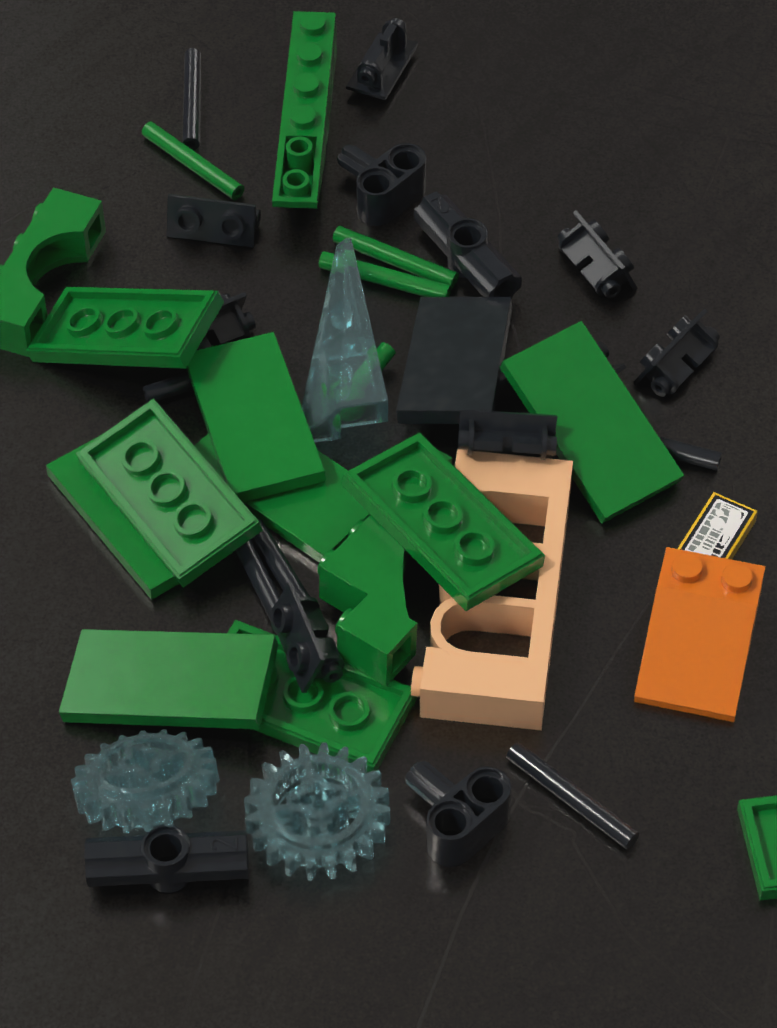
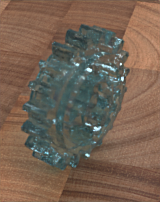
[71,729,219,833]
[244,742,390,881]

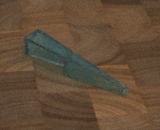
[302,238,388,442]

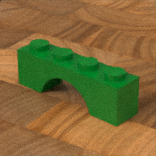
[0,187,106,357]

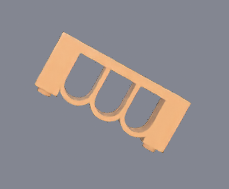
[411,449,573,731]

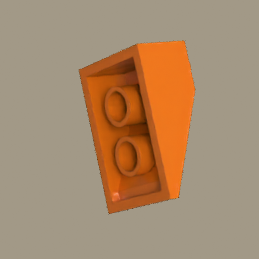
[634,547,766,722]

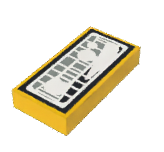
[678,492,758,559]

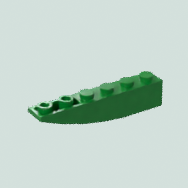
[272,11,337,209]

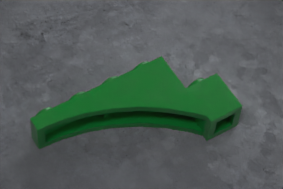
[317,449,452,686]

